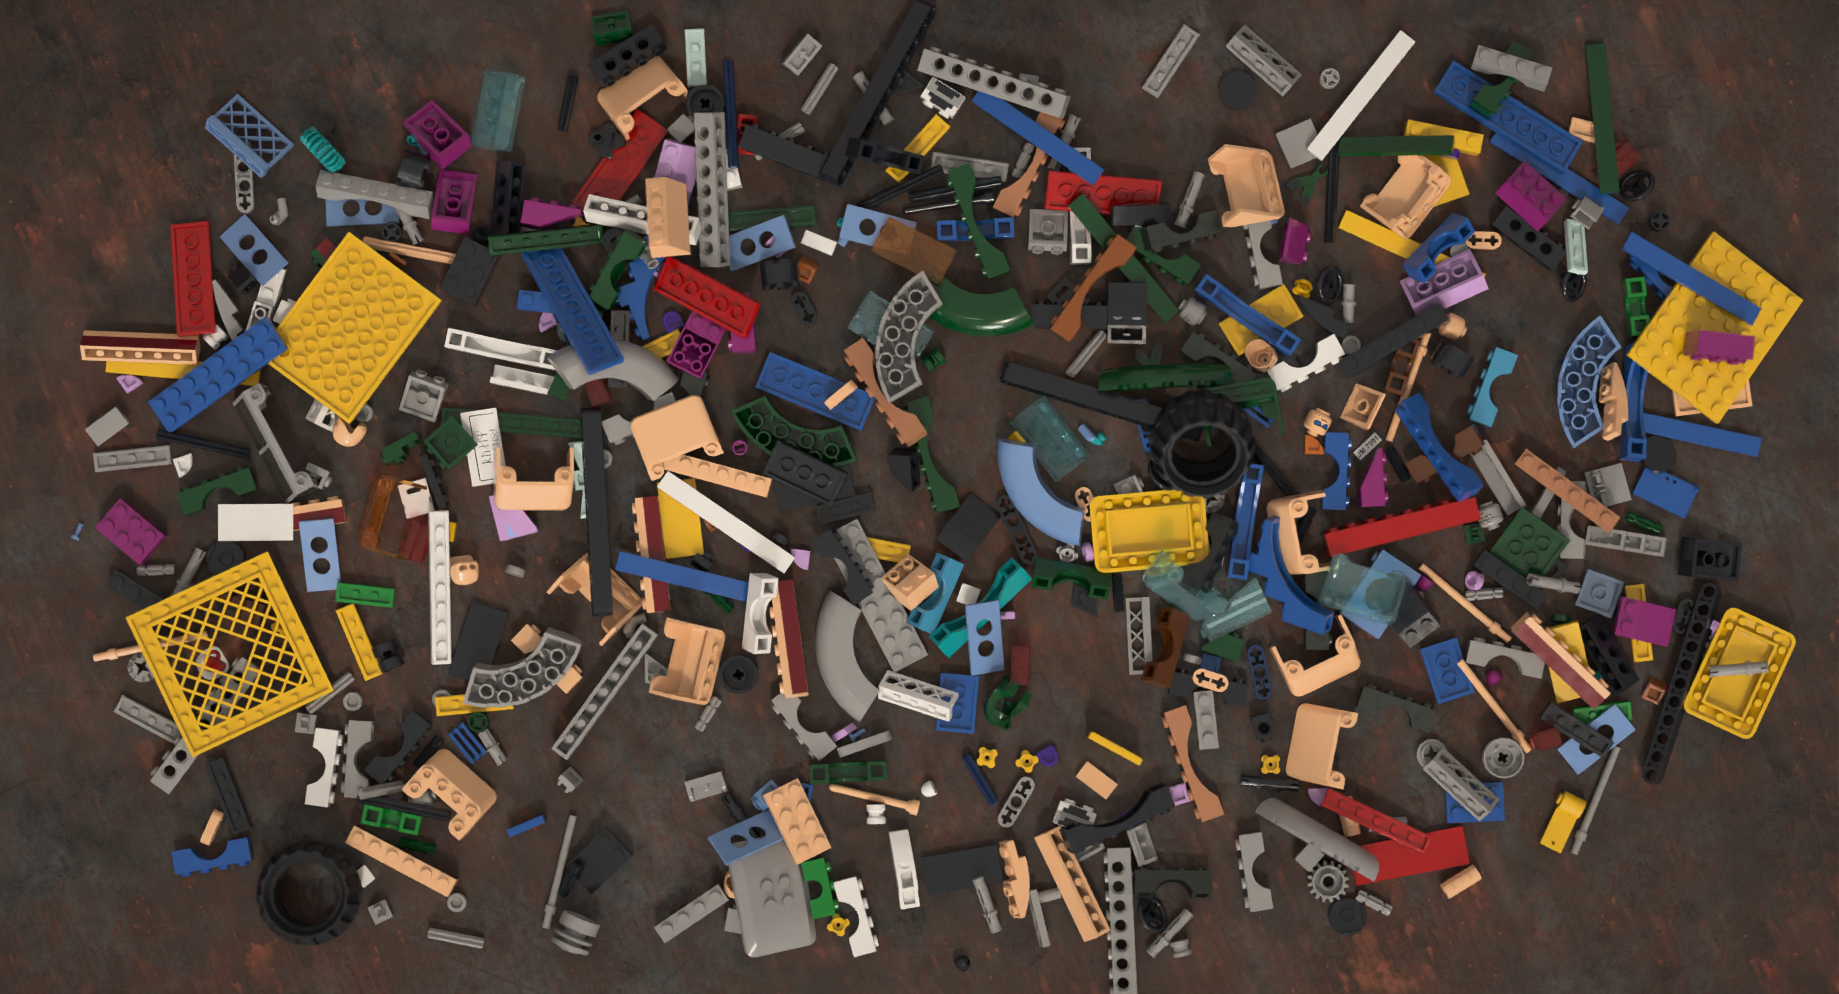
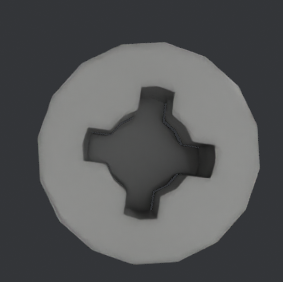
[1319,68,1340,89]
[1170,938,1192,958]

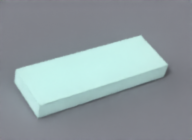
[685,29,707,87]
[1564,219,1588,275]

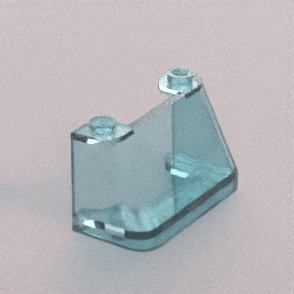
[1143,550,1232,621]
[1317,553,1408,625]

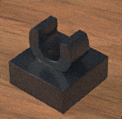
[690,550,713,572]

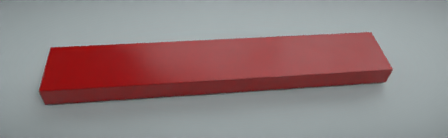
[1320,788,1432,854]

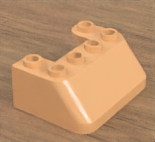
[649,618,725,705]
[402,749,497,840]

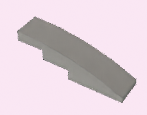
[212,279,245,341]
[1586,526,1667,557]

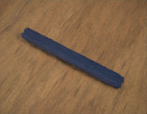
[723,61,739,169]

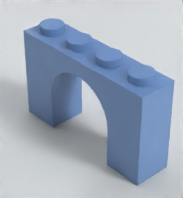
[1338,549,1421,639]

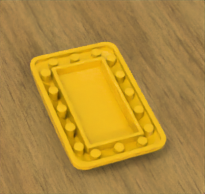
[1089,490,1210,573]
[1684,608,1796,739]

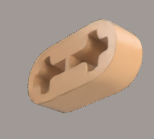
[1465,231,1502,250]
[824,380,858,410]
[1075,487,1094,522]
[1192,669,1228,692]
[200,809,224,846]

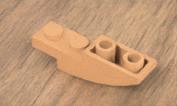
[1599,362,1628,441]
[999,840,1030,919]

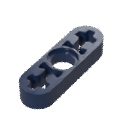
[1247,645,1273,700]

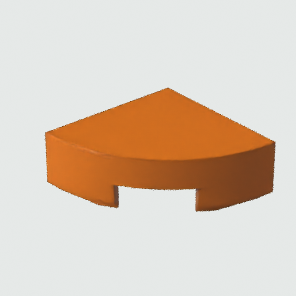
[1304,435,1324,455]

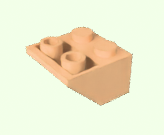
[881,554,939,611]

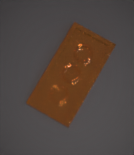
[871,217,957,285]

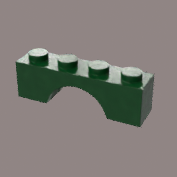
[1469,41,1532,118]
[1126,225,1201,286]
[589,230,648,310]
[176,466,259,516]
[1032,558,1112,600]
[809,760,887,784]

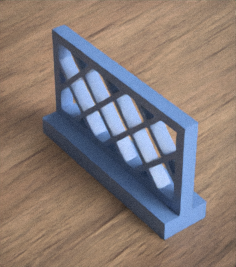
[205,94,294,178]

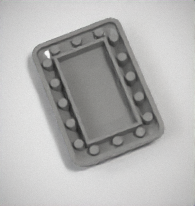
[728,836,816,957]

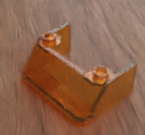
[356,474,427,561]

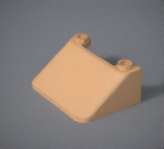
[597,56,688,140]
[1208,144,1285,227]
[630,395,723,481]
[1285,703,1358,789]

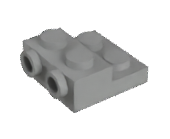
[1028,209,1068,255]
[399,370,449,423]

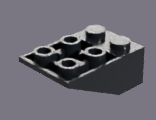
[1107,282,1147,344]

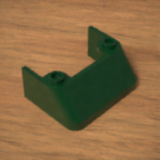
[1204,378,1285,449]

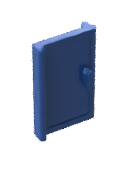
[1631,468,1699,519]

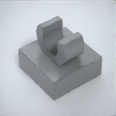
[295,713,317,734]
[557,767,584,793]
[367,899,394,925]

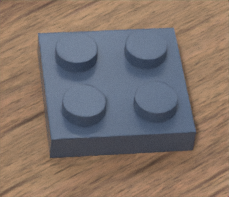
[1574,569,1624,618]

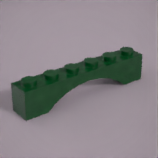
[946,163,1011,280]
[904,396,960,513]

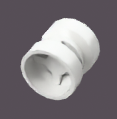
[202,323,230,350]
[866,804,886,824]

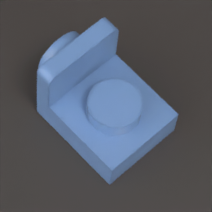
[751,779,779,812]

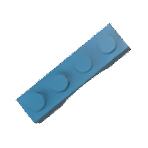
[1466,347,1518,428]
[906,553,964,634]

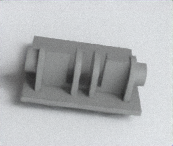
[1584,463,1632,507]

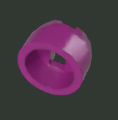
[732,439,747,455]
[1417,574,1434,590]
[1486,670,1503,686]

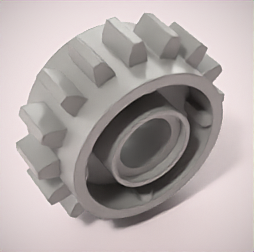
[1307,860,1349,903]

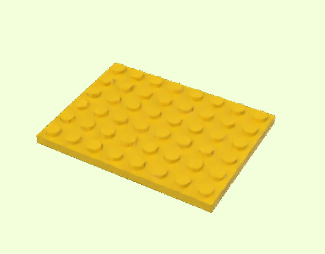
[1626,231,1803,424]
[268,232,442,424]

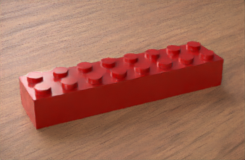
[1322,497,1481,557]

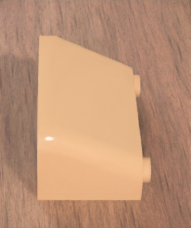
[1360,155,1451,239]

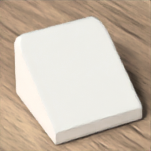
[956,583,981,605]

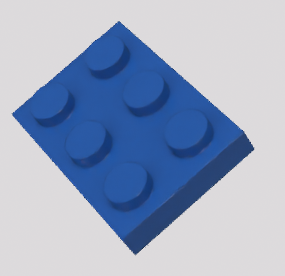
[1419,638,1474,704]
[936,673,979,734]
[1445,782,1505,823]

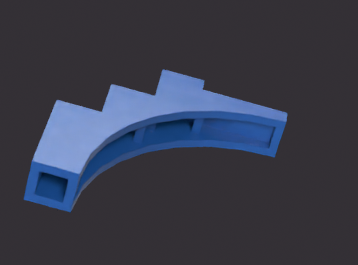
[616,235,666,341]
[1248,515,1334,635]

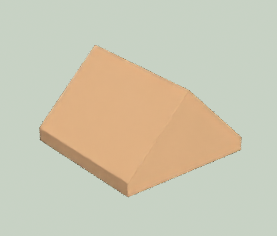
[1340,383,1386,431]

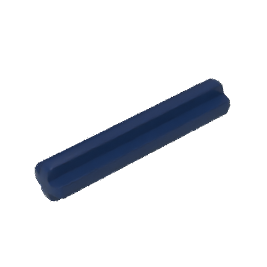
[962,753,998,806]

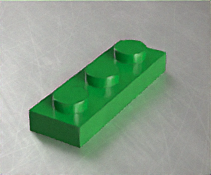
[335,582,395,608]
[1572,700,1632,724]

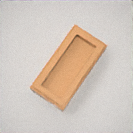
[1568,117,1595,143]
[1076,761,1118,799]

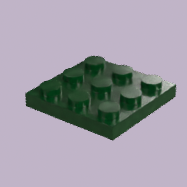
[1489,506,1570,582]

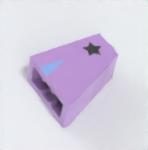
[489,491,539,541]

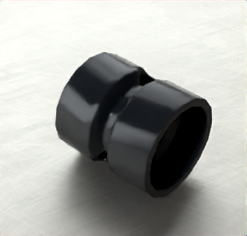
[602,229,623,253]
[371,639,405,674]

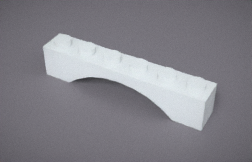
[1069,148,1091,265]
[444,328,558,371]

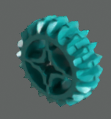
[300,126,346,173]

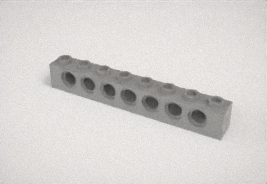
[917,46,1071,118]
[694,112,730,267]
[551,624,659,760]
[150,656,260,794]
[1104,846,1138,994]

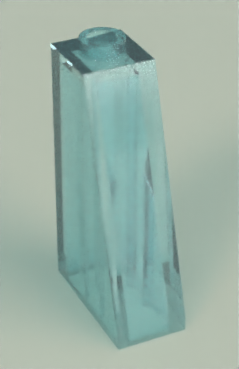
[1199,577,1272,642]

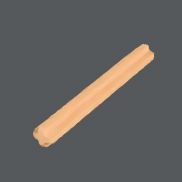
[362,236,456,264]

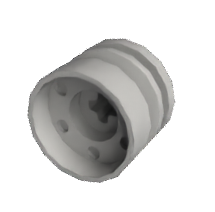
[1482,737,1524,778]
[551,909,600,956]

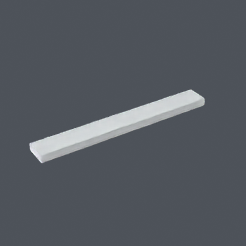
[1306,30,1415,161]
[657,471,795,573]
[428,510,451,665]

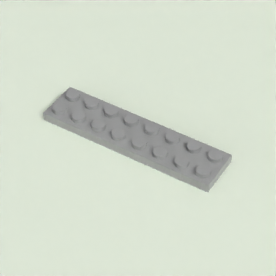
[834,519,928,673]

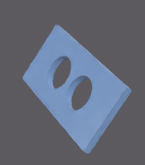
[325,199,400,227]
[839,204,917,256]
[220,214,288,286]
[729,215,796,272]
[299,518,341,592]
[965,599,1004,676]
[1557,703,1636,775]
[708,810,784,865]

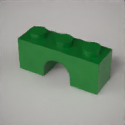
[1622,277,1650,338]
[361,804,424,835]
[801,857,839,919]

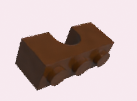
[1382,340,1420,397]

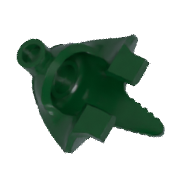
[983,676,1032,730]

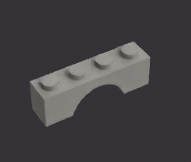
[1471,45,1552,92]
[1243,220,1283,290]
[602,392,676,445]
[1557,481,1587,559]
[1464,637,1545,679]
[771,693,837,760]
[341,720,375,798]
[1235,831,1273,912]
[654,883,730,943]

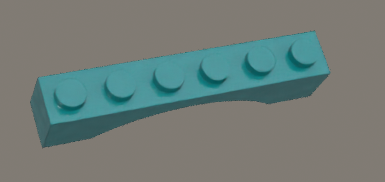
[928,558,1032,658]

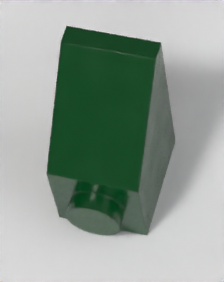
[1200,632,1245,662]

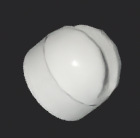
[921,780,937,797]

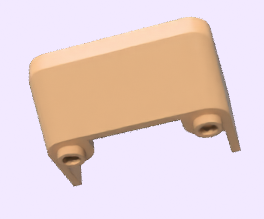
[493,447,574,511]
[1266,490,1339,575]
[547,553,642,646]
[1269,614,1361,696]

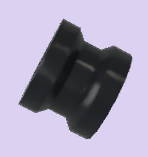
[1648,211,1670,232]
[382,221,403,242]

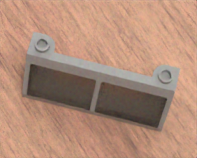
[232,383,320,504]

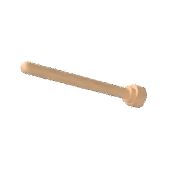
[829,783,920,816]

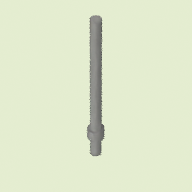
[1570,746,1621,855]
[542,815,577,929]

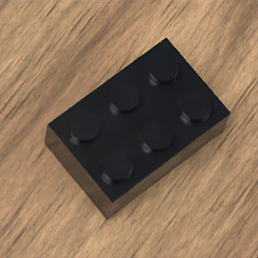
[440,237,502,307]

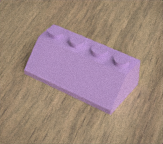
[646,138,697,207]
[1400,249,1488,316]

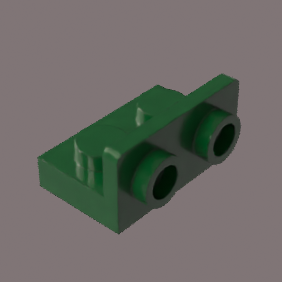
[591,10,633,46]

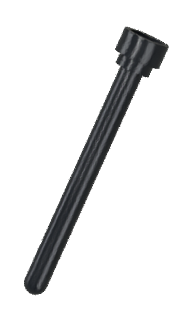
[902,190,994,215]

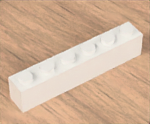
[583,194,702,245]

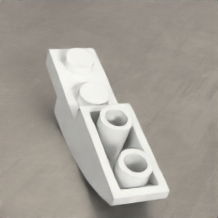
[246,268,287,330]
[889,829,920,909]

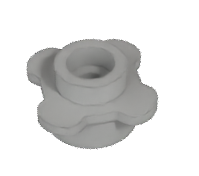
[1056,544,1078,563]

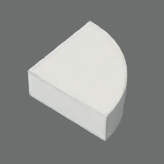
[173,453,193,478]

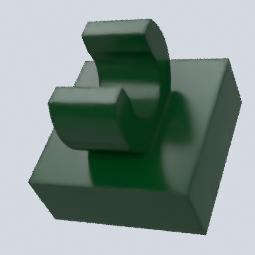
[1463,523,1486,545]

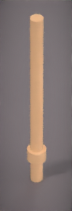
[1385,333,1431,442]
[1419,563,1512,643]
[93,631,208,662]
[1457,659,1532,753]

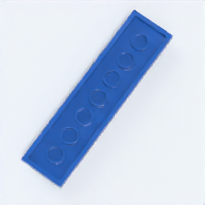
[1433,60,1583,174]
[521,248,624,375]
[148,317,289,432]

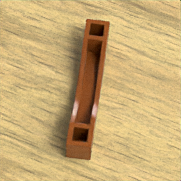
[1050,235,1137,343]

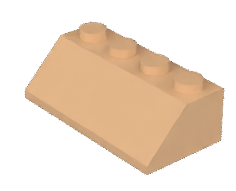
[645,177,690,258]

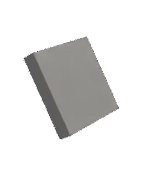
[1275,118,1318,169]

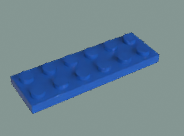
[755,352,875,431]

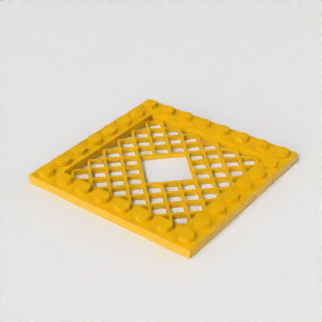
[126,551,334,757]

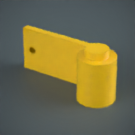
[1540,791,1587,853]

